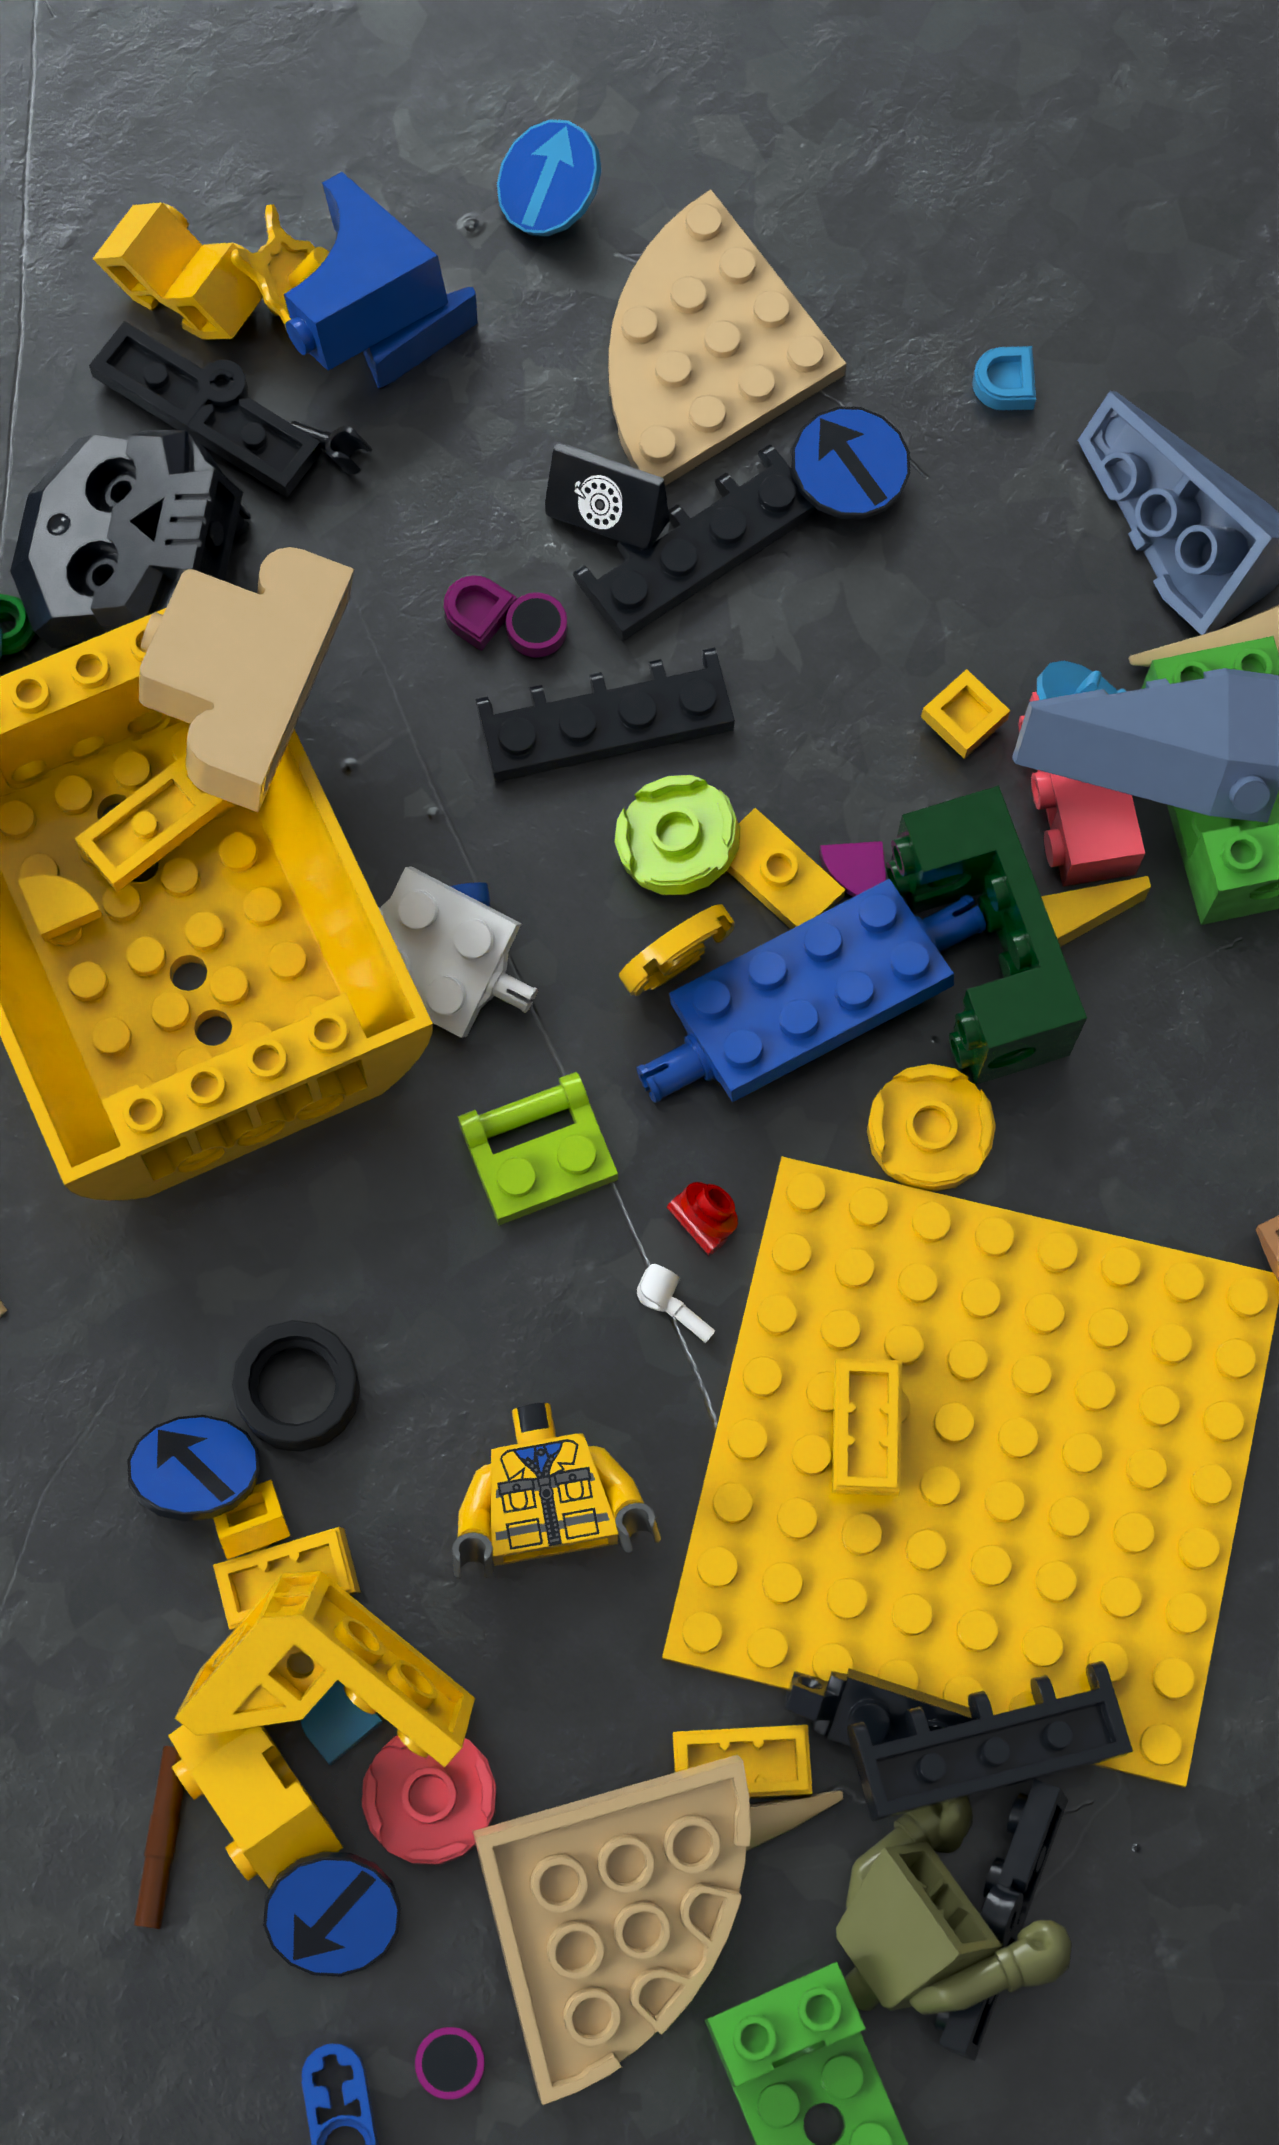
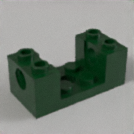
[886,785,1087,1085]

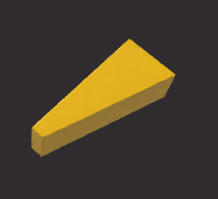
[1041,876,1151,947]

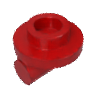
[666,1182,738,1256]

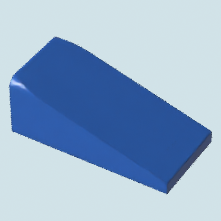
[363,286,478,388]

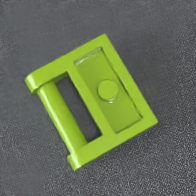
[457,1071,618,1225]

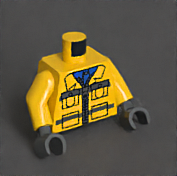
[452,1403,661,1578]

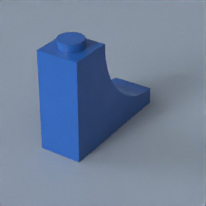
[284,172,448,371]

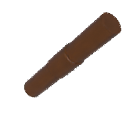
[134,1746,184,1929]

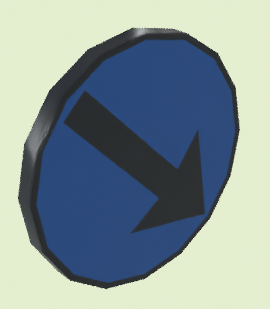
[791,407,910,520]
[127,1415,260,1521]
[263,1851,401,1977]

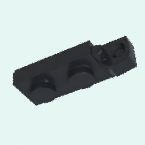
[784,1668,973,1746]

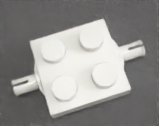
[378,867,538,1038]

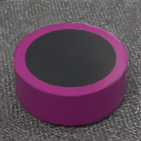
[506,593,567,657]
[415,2027,485,2099]

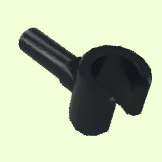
[291,421,372,475]

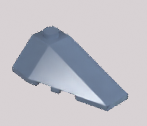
[1077,391,1279,635]
[1012,668,1279,823]

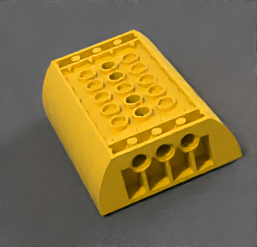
[0,608,433,1200]

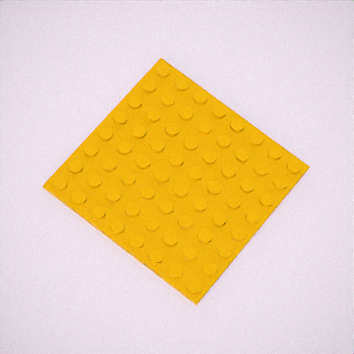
[662,1156,1279,1787]

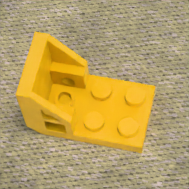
[175,1571,475,1767]

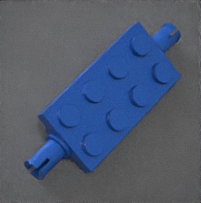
[636,879,986,1103]

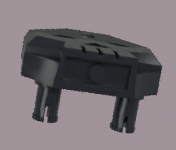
[10,430,251,648]

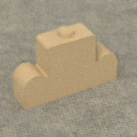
[139,547,354,812]

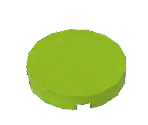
[615,775,740,895]

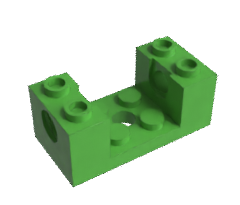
[1141,636,1279,925]
[705,1962,908,2145]

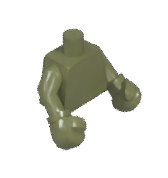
[836,1797,1072,2015]

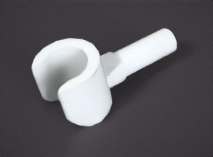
[637,1264,715,1343]

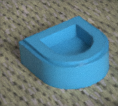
[972,346,1036,410]
[301,1682,383,1766]

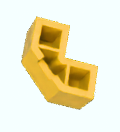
[93,202,263,340]
[168,1725,344,1889]

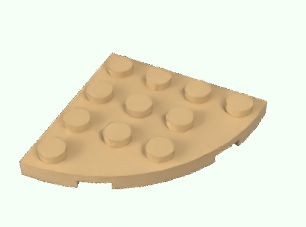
[609,189,847,486]
[473,1754,751,2105]

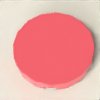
[362,1735,497,1865]

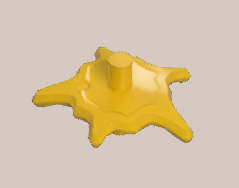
[231,204,330,331]

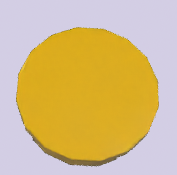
[619,904,735,996]
[867,1064,996,1192]

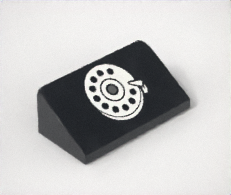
[545,443,670,550]

